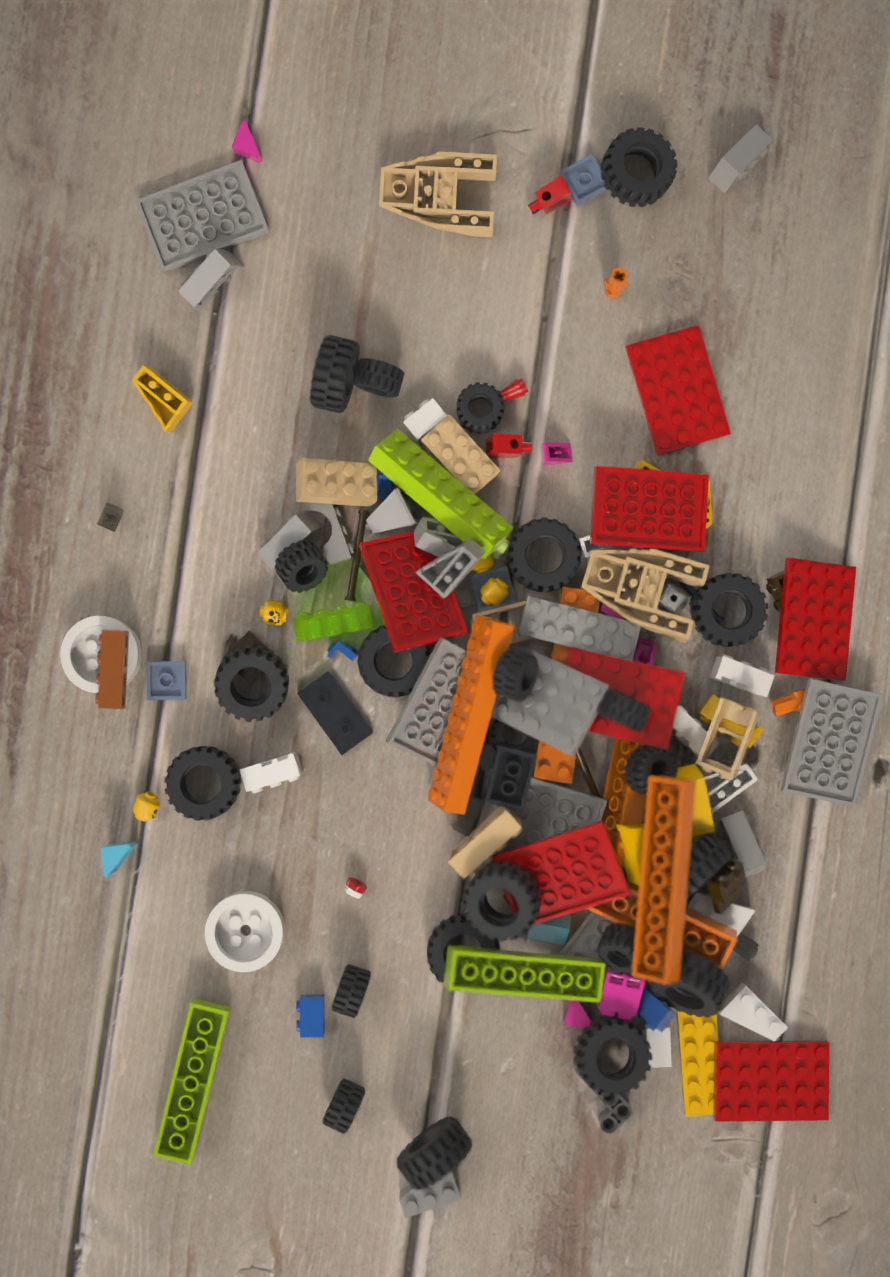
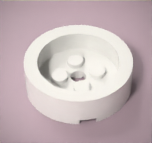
[60,616,142,693]
[205,891,285,972]

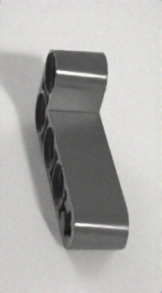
[573,1061,632,1134]

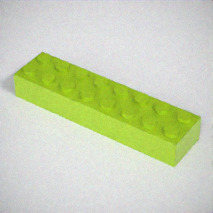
[368,429,514,560]
[443,945,606,1003]
[153,998,231,1165]

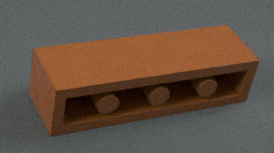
[95,630,129,709]

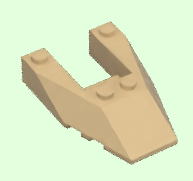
[379,152,497,237]
[581,549,710,643]

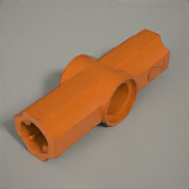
[604,267,629,299]
[770,688,806,716]

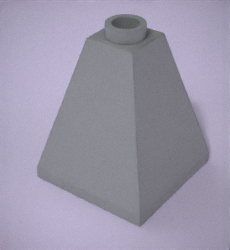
[365,488,421,534]
[657,578,693,616]

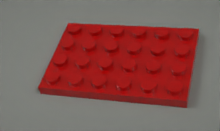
[625,325,731,456]
[590,465,709,552]
[359,531,468,652]
[775,558,857,681]
[565,647,685,750]
[492,820,631,925]
[713,1041,830,1122]

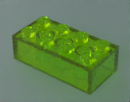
[292,602,375,642]

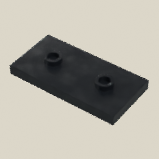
[297,671,373,755]

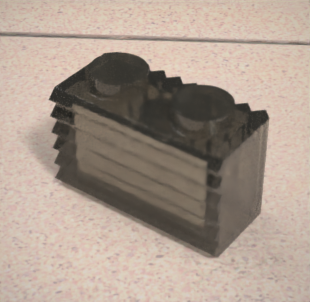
[450,793,485,837]

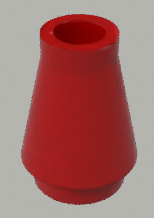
[500,378,529,402]

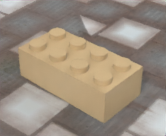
[421,414,501,495]
[296,458,377,507]
[448,806,522,879]

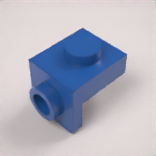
[377,471,393,499]
[327,641,358,661]

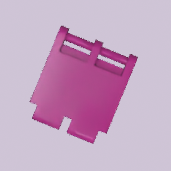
[597,969,645,1022]

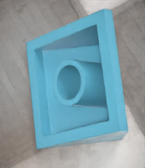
[100,841,138,878]
[527,914,571,945]

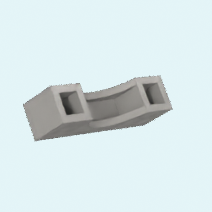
[307,502,354,566]

